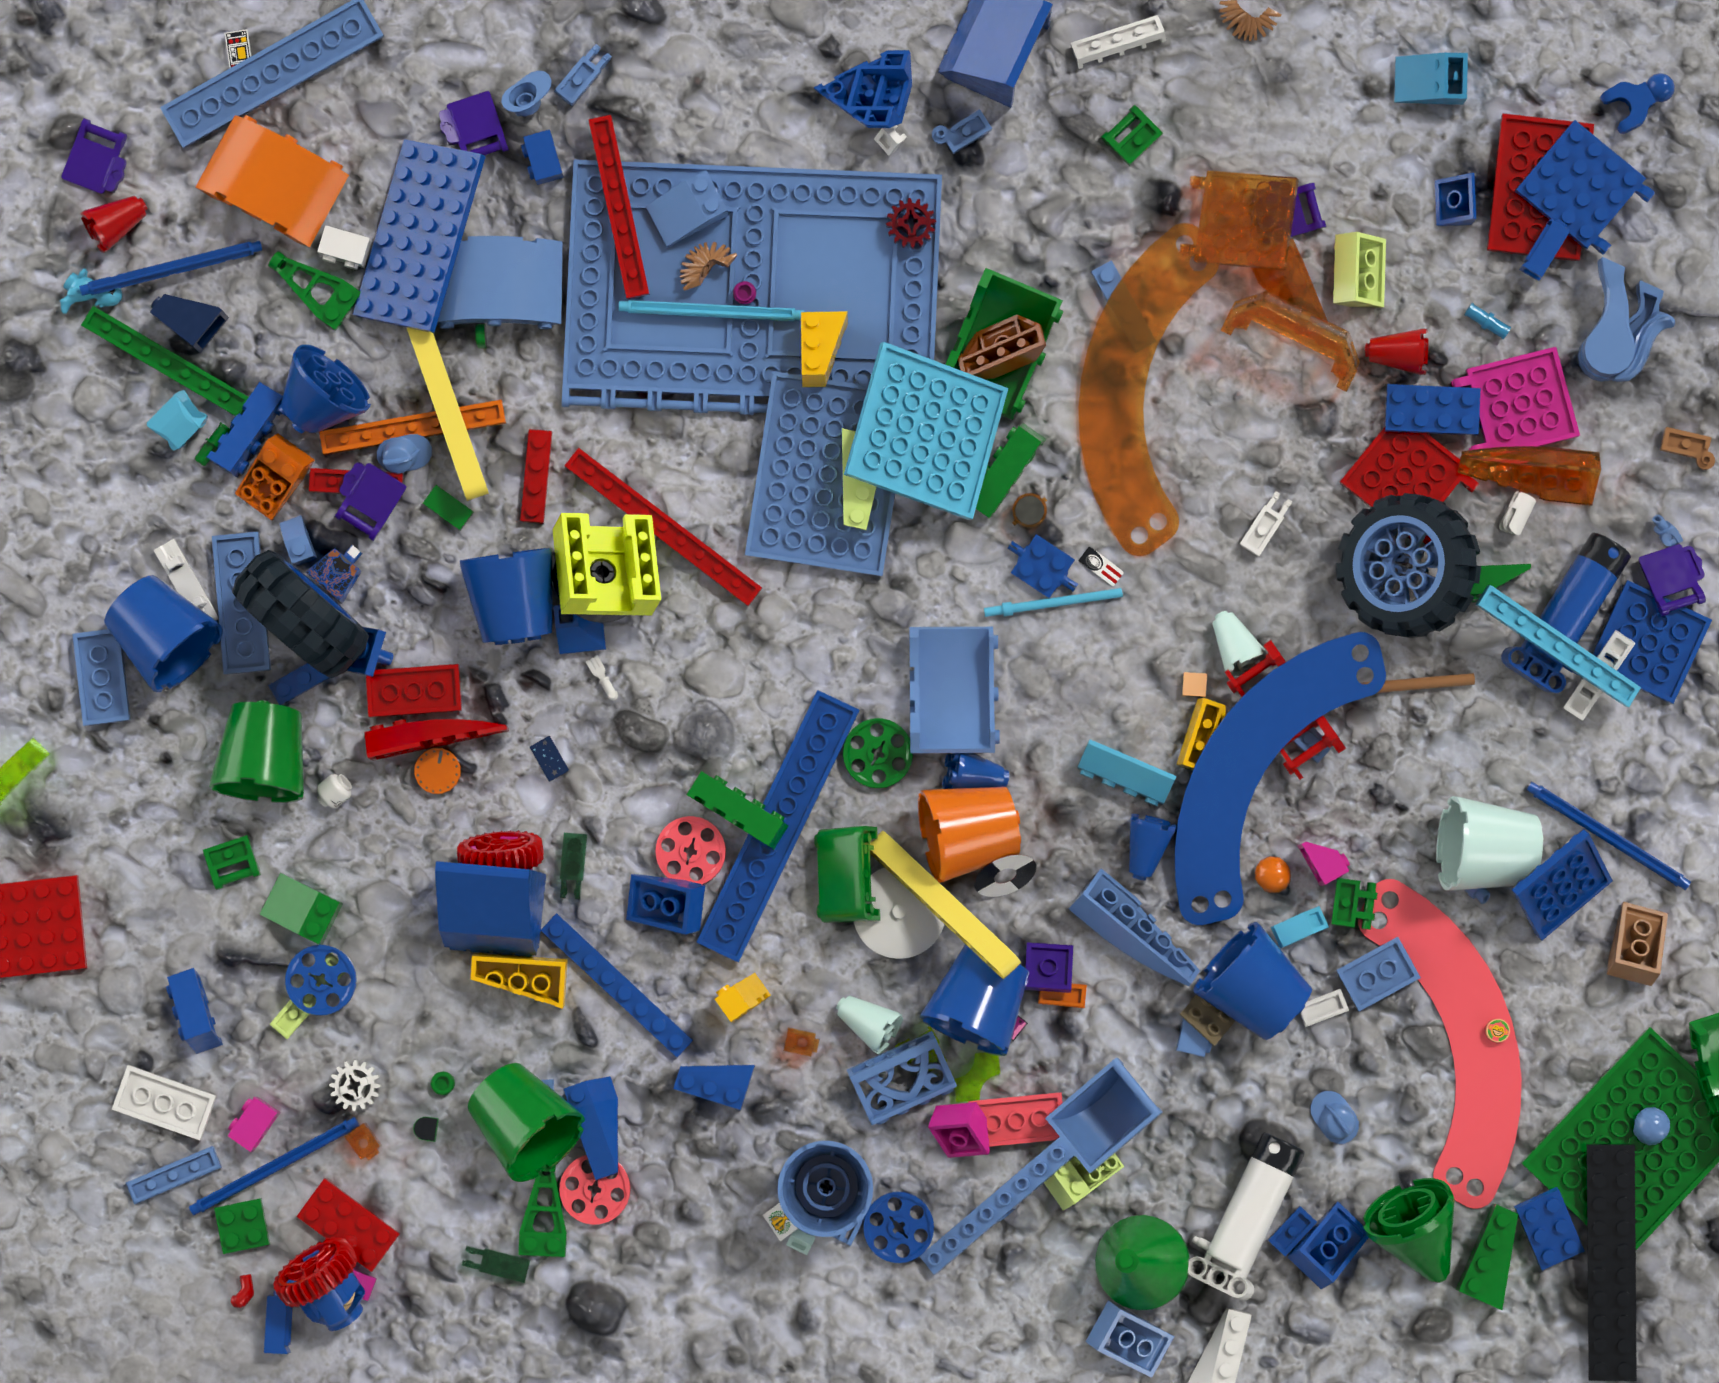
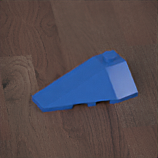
[563,1076,618,1181]

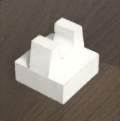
[874,125,907,156]

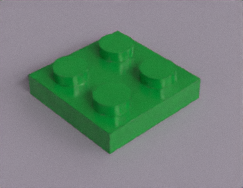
[214,1198,270,1254]

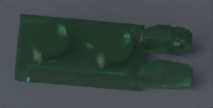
[560,832,588,900]
[462,1246,531,1283]

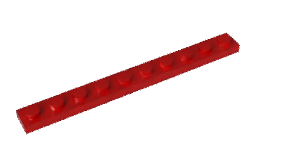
[565,448,763,607]

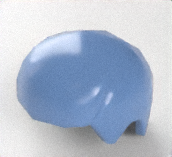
[1633,1107,1670,1145]

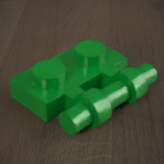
[1331,878,1378,930]

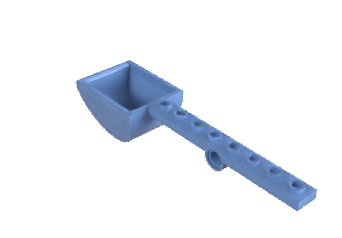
[919,1058,1163,1275]

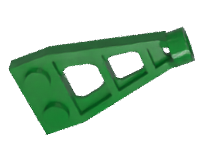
[268,251,361,331]
[518,1165,567,1257]

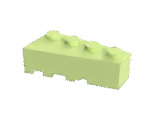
[842,428,876,531]

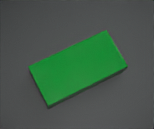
[423,485,474,531]

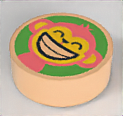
[1485,1019,1510,1042]

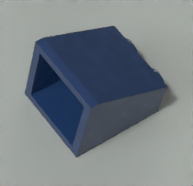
[150,294,229,353]

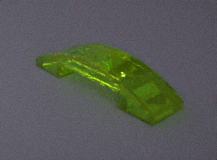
[0,738,50,806]

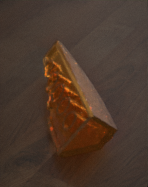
[1458,446,1601,506]

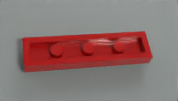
[520,429,553,524]
[309,468,404,497]

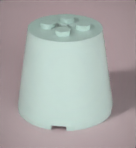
[1436,796,1543,891]

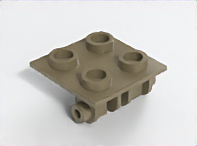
[1179,994,1235,1046]

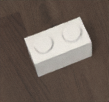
[317,225,372,270]

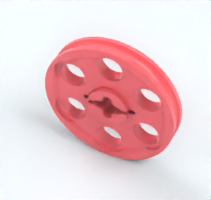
[656,816,726,884]
[559,1155,631,1225]

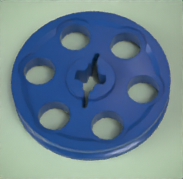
[285,945,357,1015]
[863,1192,934,1263]

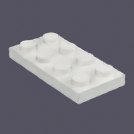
[112,1065,217,1140]

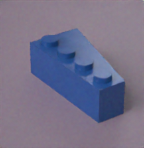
[207,382,283,477]

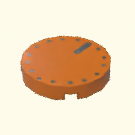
[414,748,461,794]

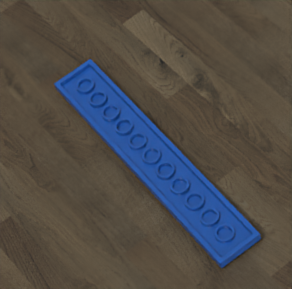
[696,690,860,963]

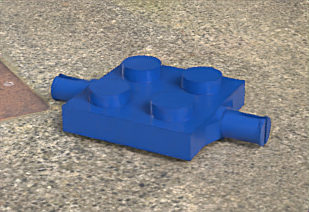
[1007,534,1078,598]

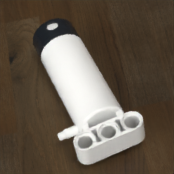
[1188,1132,1305,1300]

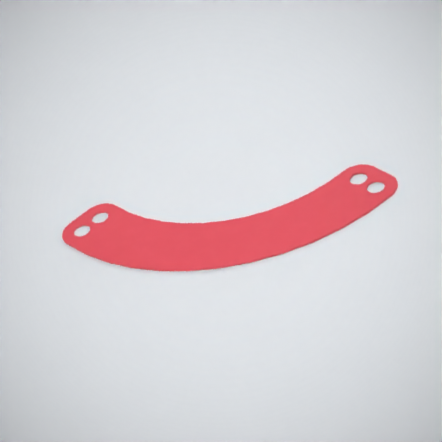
[1358,879,1522,1209]

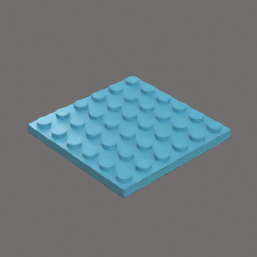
[844,342,1008,520]

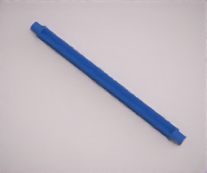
[79,241,263,296]
[1526,781,1691,890]
[189,1117,360,1215]

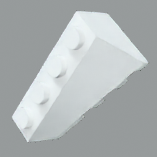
[1188,1307,1252,1383]

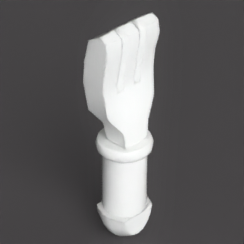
[586,655,618,701]

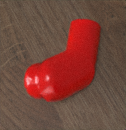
[231,1274,254,1308]

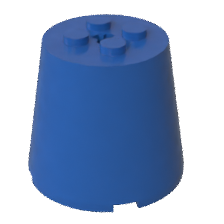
[460,548,553,645]
[104,575,223,692]
[1193,922,1312,1040]
[920,944,1029,1056]

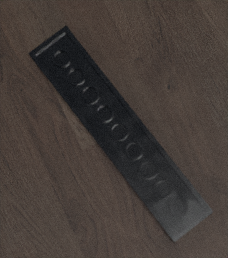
[1586,1144,1637,1381]

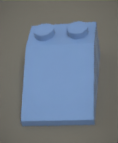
[646,170,729,247]
[1086,1300,1175,1378]

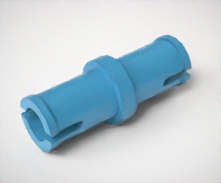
[1464,303,1511,339]

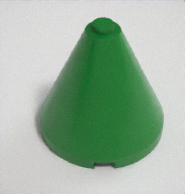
[1363,1178,1455,1283]
[1095,1215,1190,1310]

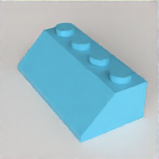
[1077,739,1176,806]

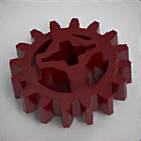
[886,198,936,249]

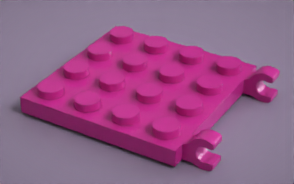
[1451,347,1580,459]

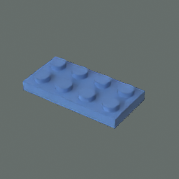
[72,629,131,726]

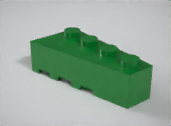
[976,424,1046,518]
[686,771,789,849]
[1455,1203,1518,1310]

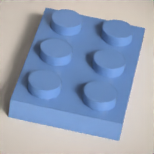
[1336,937,1421,1011]

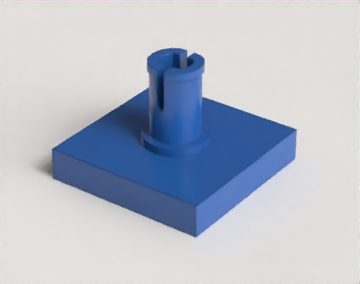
[347,627,393,677]

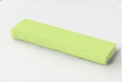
[270,953,345,1039]

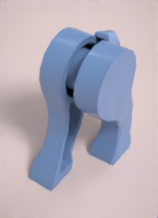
[1578,257,1675,382]

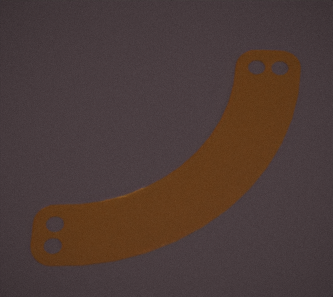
[1078,223,1219,556]

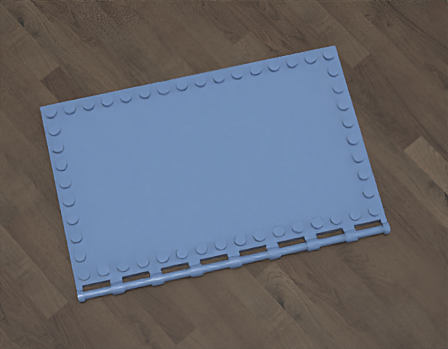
[562,160,942,415]

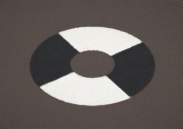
[974,855,1036,897]

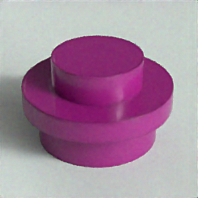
[733,281,756,305]

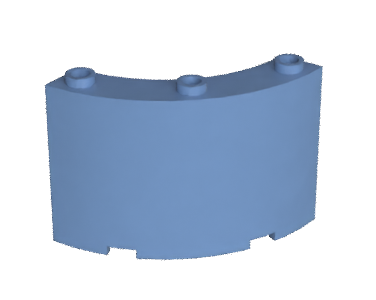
[437,236,563,329]
[909,626,1000,753]

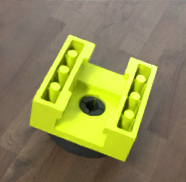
[552,513,661,623]

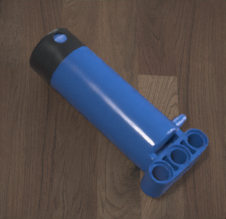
[1501,533,1631,693]

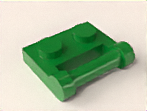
[1101,105,1163,166]
[203,835,261,890]

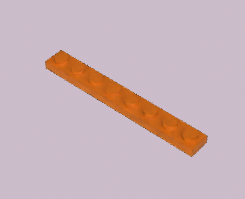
[319,399,506,455]

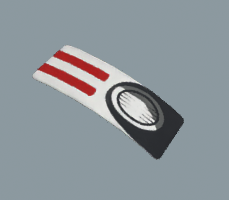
[1079,547,1124,586]

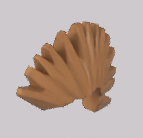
[1219,0,1282,41]
[680,242,737,291]

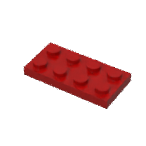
[366,664,462,718]
[296,1178,400,1272]

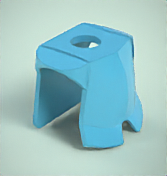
[147,390,208,451]

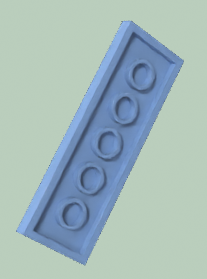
[212,532,271,675]

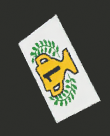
[763,1203,798,1242]

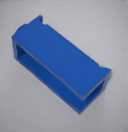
[1519,219,1571,281]
[264,1291,293,1354]

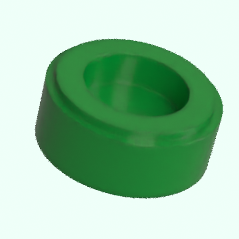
[431,1071,455,1095]

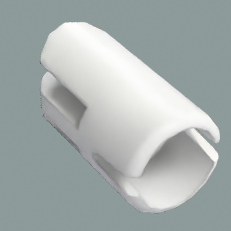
[1499,491,1536,535]

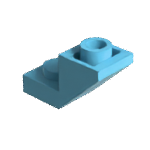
[1271,906,1329,949]

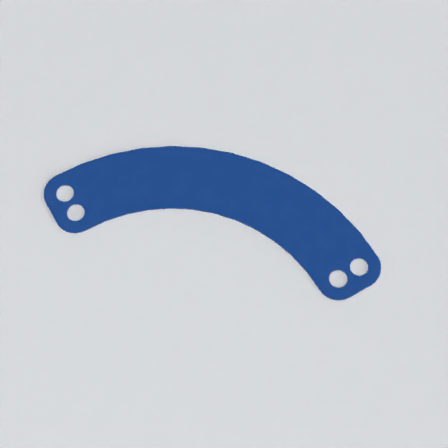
[1175,632,1386,925]

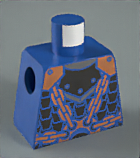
[306,545,363,603]

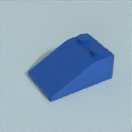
[626,874,705,935]
[1287,1202,1369,1289]

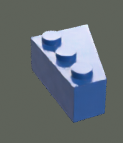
[166,968,223,1054]

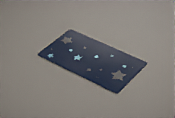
[530,736,569,782]

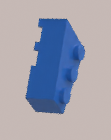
[673,1065,755,1110]

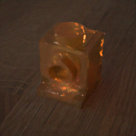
[783,1028,820,1057]
[344,1123,382,1161]

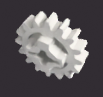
[329,1060,381,1111]

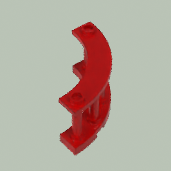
[1225,640,1346,780]

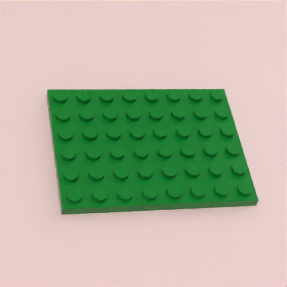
[1521,1027,1719,1250]

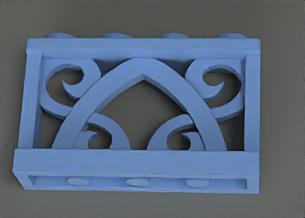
[847,1031,957,1125]

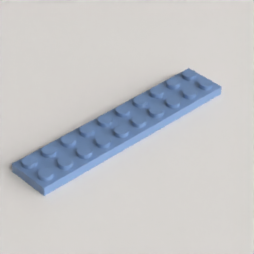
[160,0,384,149]

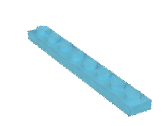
[1475,585,1641,707]

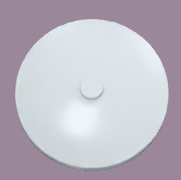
[854,868,944,959]

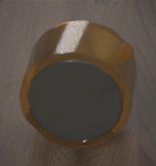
[1012,493,1047,530]

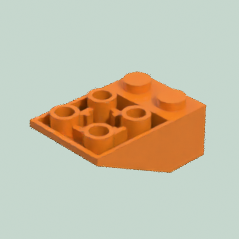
[235,433,315,521]

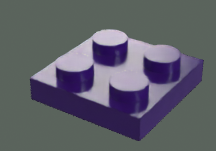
[1025,942,1074,993]

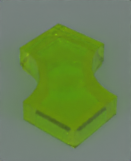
[954,1052,1001,1102]

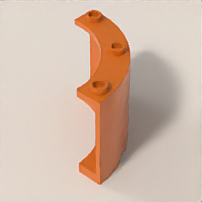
[196,115,349,248]

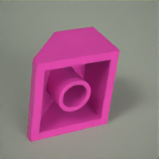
[1298,842,1350,887]
[928,1102,990,1158]

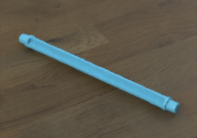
[619,300,805,322]

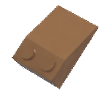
[1607,902,1668,986]

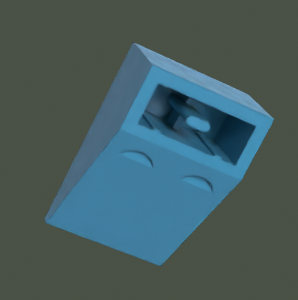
[1394,52,1468,105]

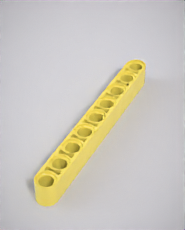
[406,327,489,501]
[870,830,1021,979]

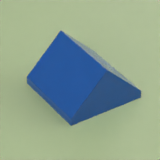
[1435,173,1476,226]

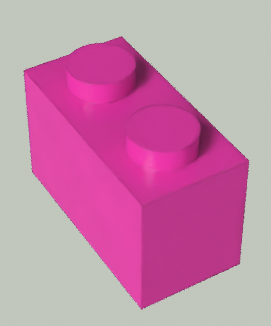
[228,1097,281,1152]

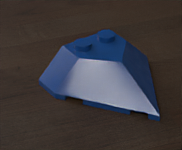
[814,50,912,128]

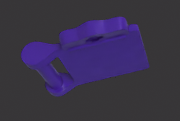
[439,91,509,155]
[61,118,127,194]
[1252,180,1327,244]
[334,462,407,541]
[1638,544,1706,617]

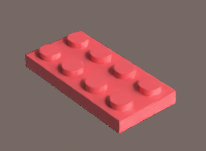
[968,1092,1063,1147]

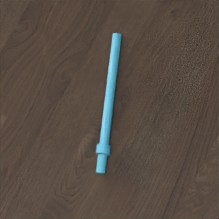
[984,588,1123,617]

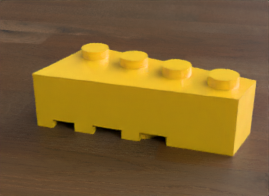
[470,953,568,1009]

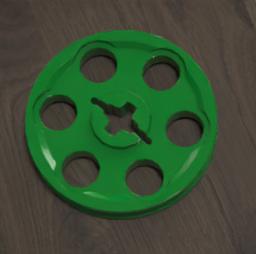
[843,718,913,788]

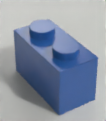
[521,129,564,185]

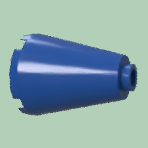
[1129,814,1176,881]

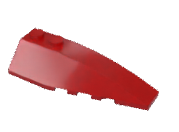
[364,719,509,761]

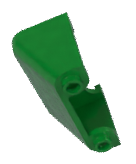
[814,826,881,923]

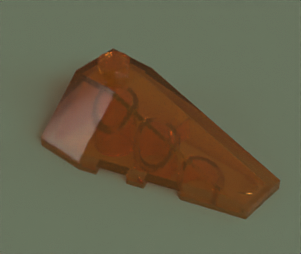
[1248,239,1330,336]

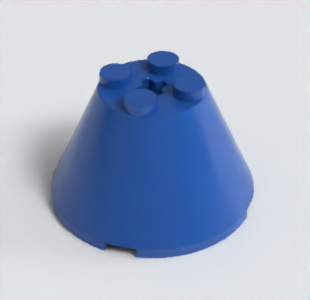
[278,345,371,433]

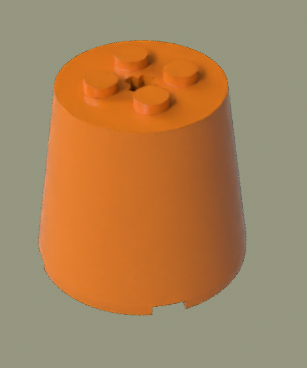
[918,787,1021,883]

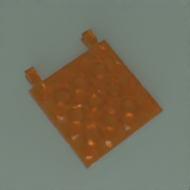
[1179,171,1299,271]

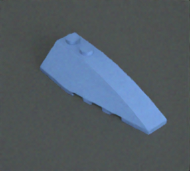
[1069,869,1200,986]

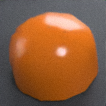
[1255,856,1291,893]

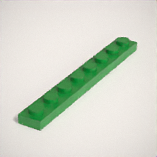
[81,306,249,416]

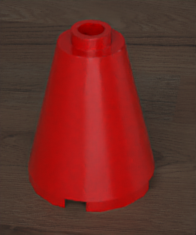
[80,196,148,253]
[1365,329,1429,375]

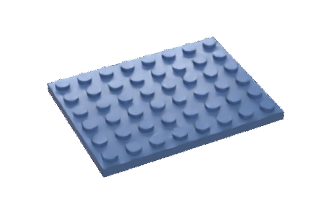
[745,371,895,576]

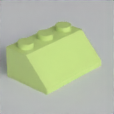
[1333,232,1386,308]

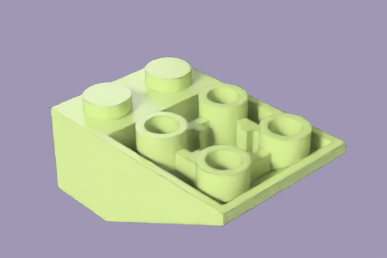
[1044,1154,1124,1210]

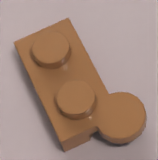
[1660,427,1715,470]

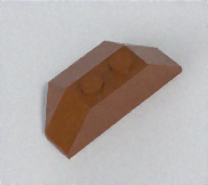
[958,315,1046,379]

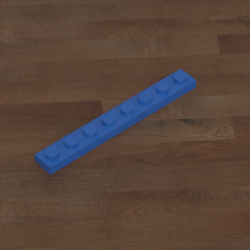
[541,913,693,1058]

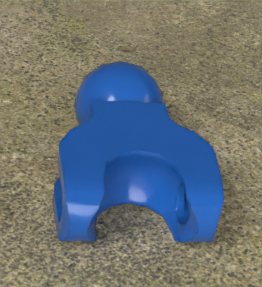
[1600,73,1675,134]

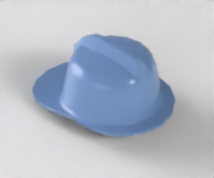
[501,71,551,116]
[377,434,432,473]
[1311,1091,1359,1144]

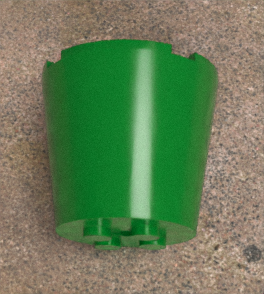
[209,700,304,803]
[468,1063,585,1182]

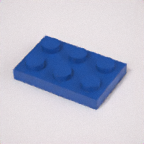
[1514,1187,1585,1270]

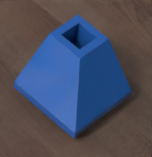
[553,605,606,654]

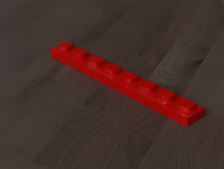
[588,115,650,300]

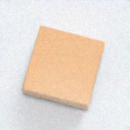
[1182,672,1207,697]

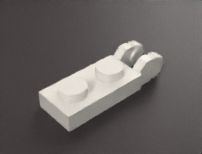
[1239,491,1292,557]

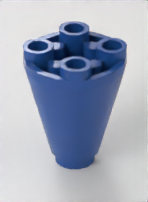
[942,753,1009,789]

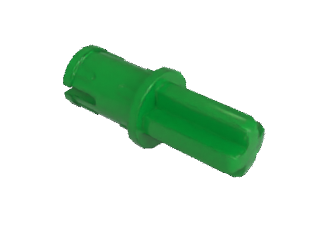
[195,422,231,466]

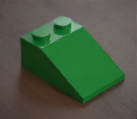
[1470,564,1531,603]
[260,873,343,945]

